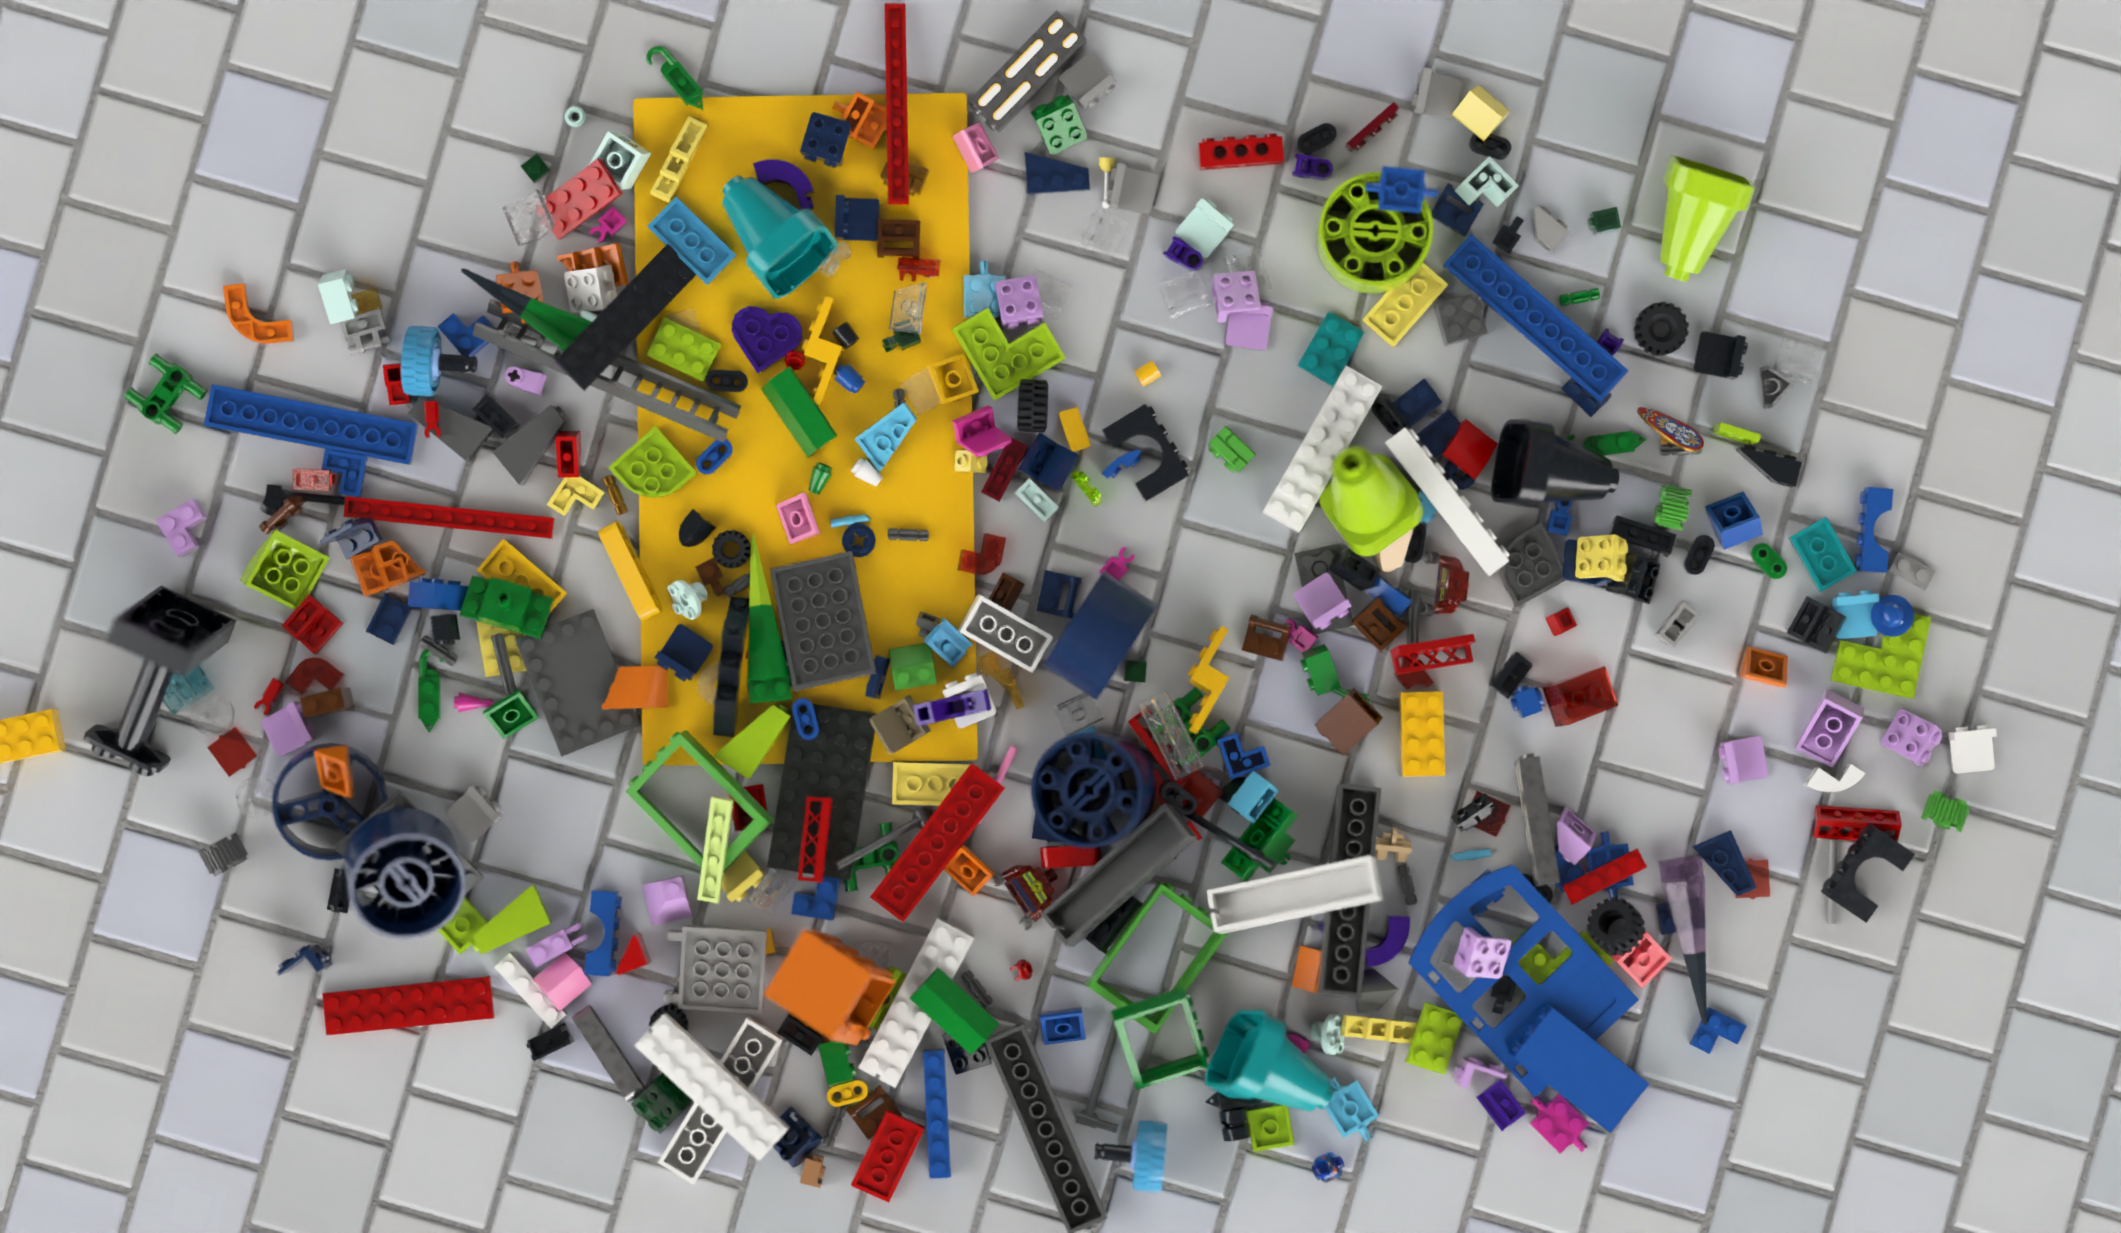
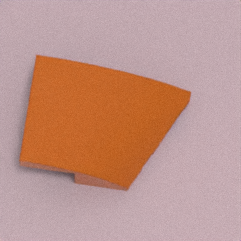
[556,243,629,287]
[350,540,426,597]
[601,666,668,709]

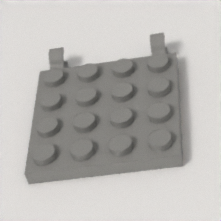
[664,925,767,1014]

